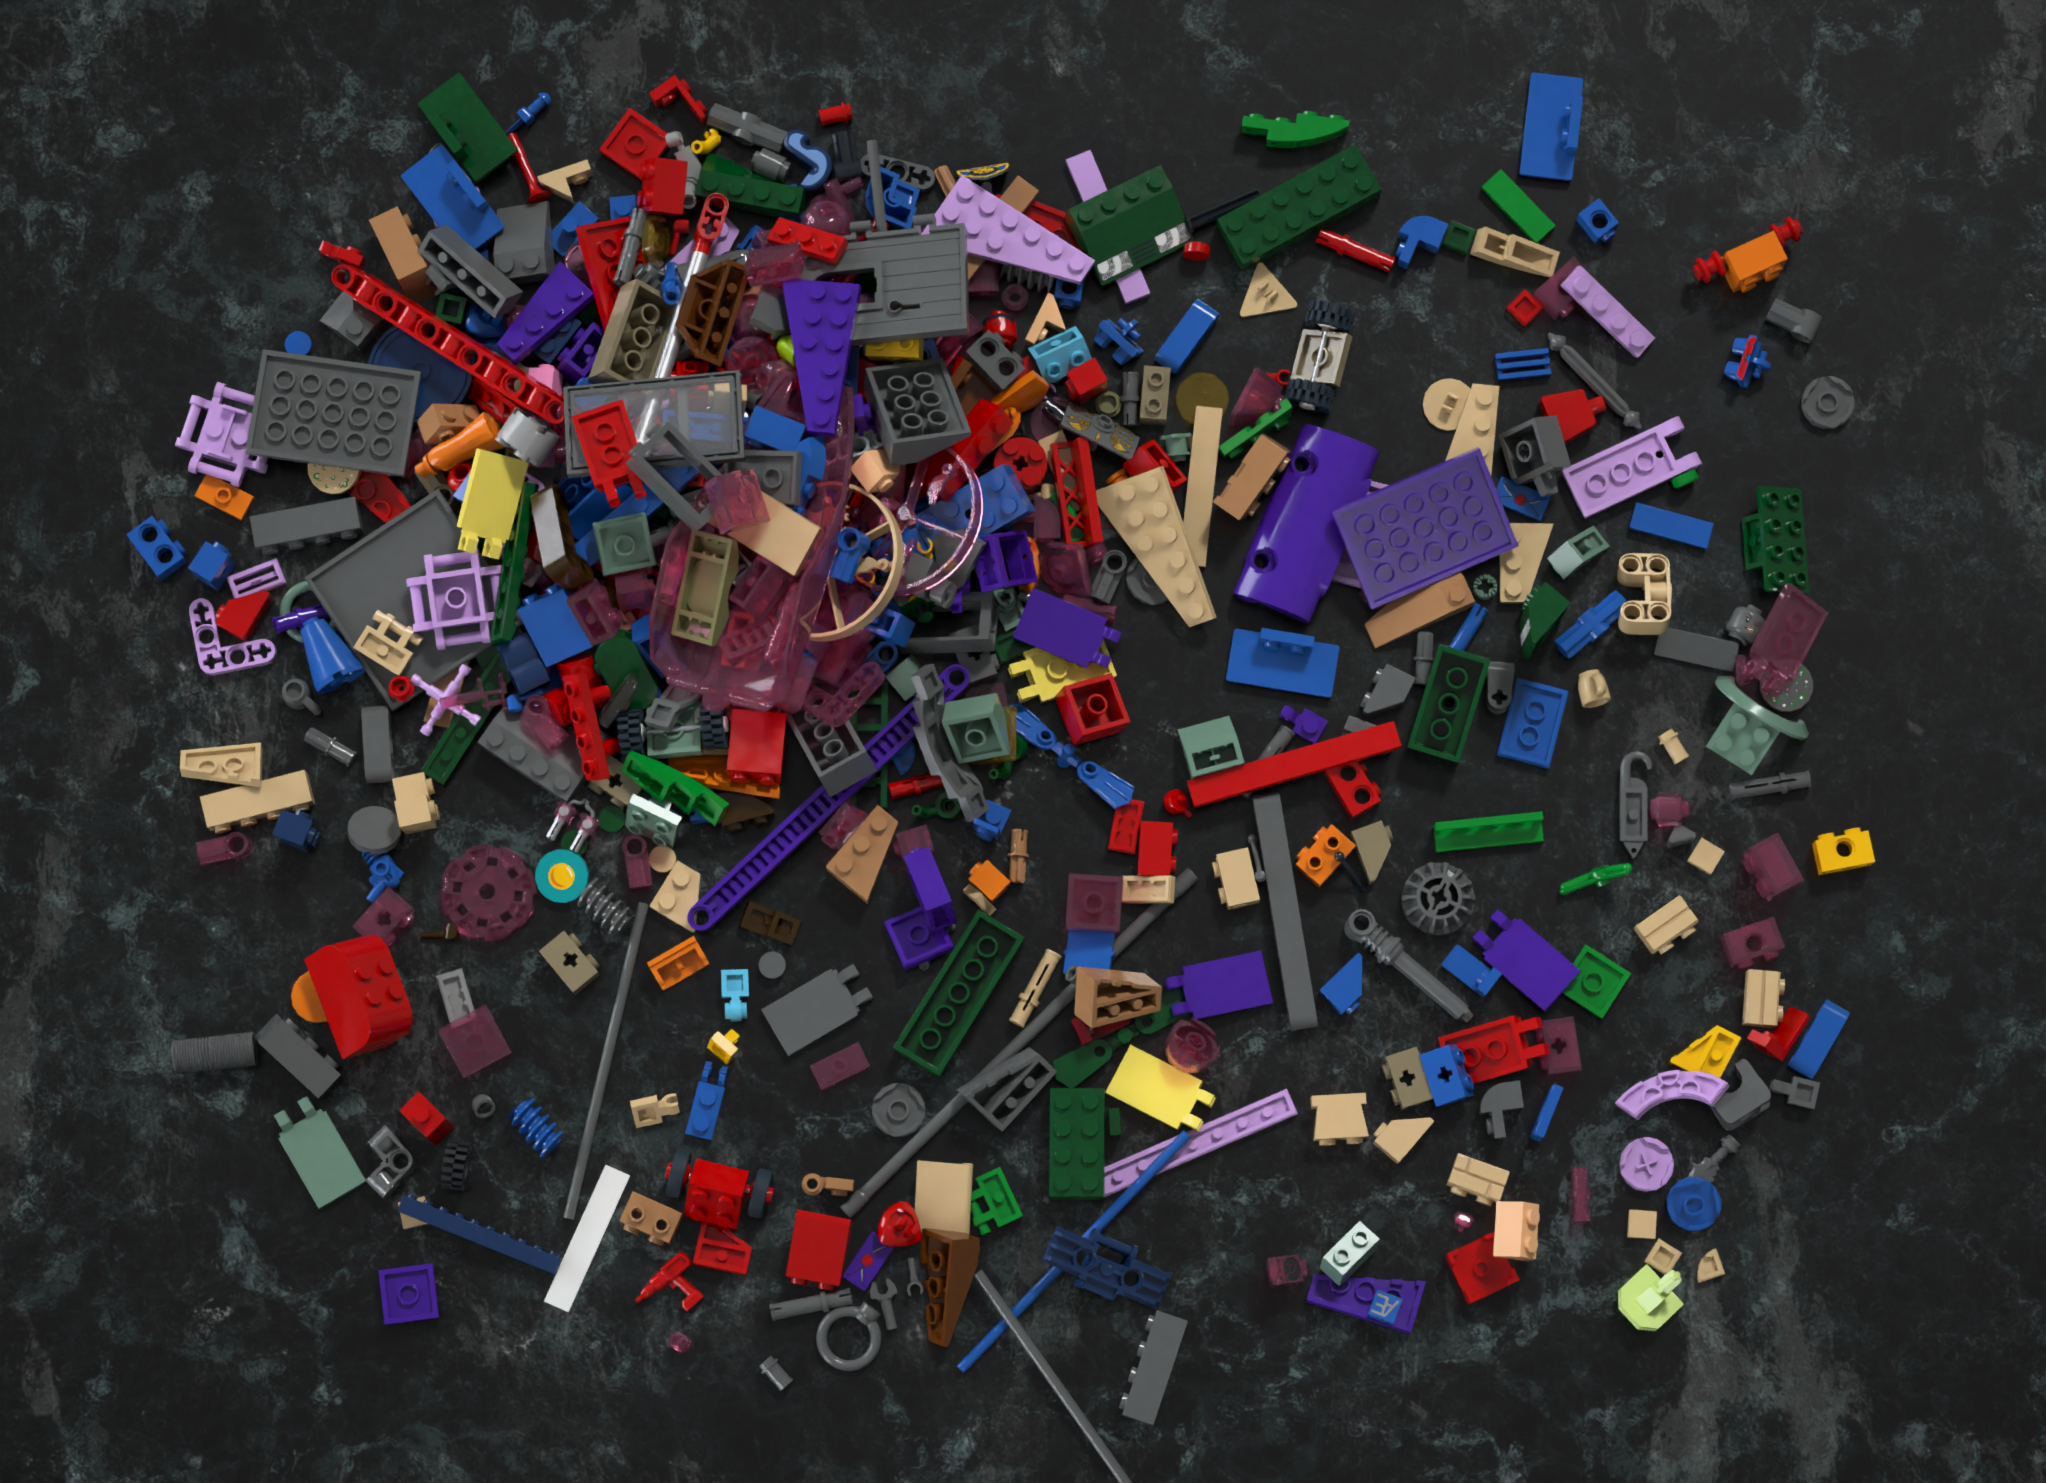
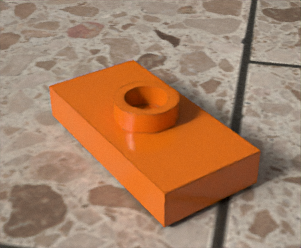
[194,474,255,521]

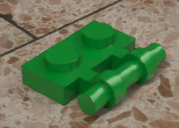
[970,1167,1023,1236]

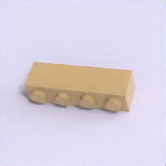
[200,770,315,834]

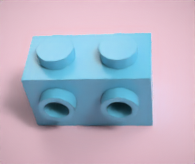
[1028,326,1092,384]

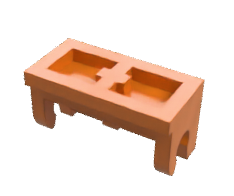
[647,936,710,991]

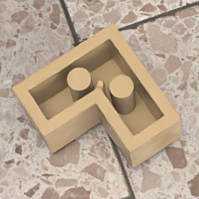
[392,772,440,834]

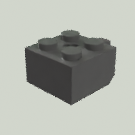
[1498,415,1571,497]

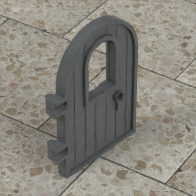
[789,213,969,346]

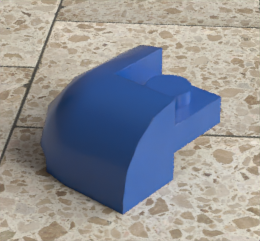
[866,166,920,230]

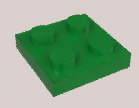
[1562,944,1631,1019]

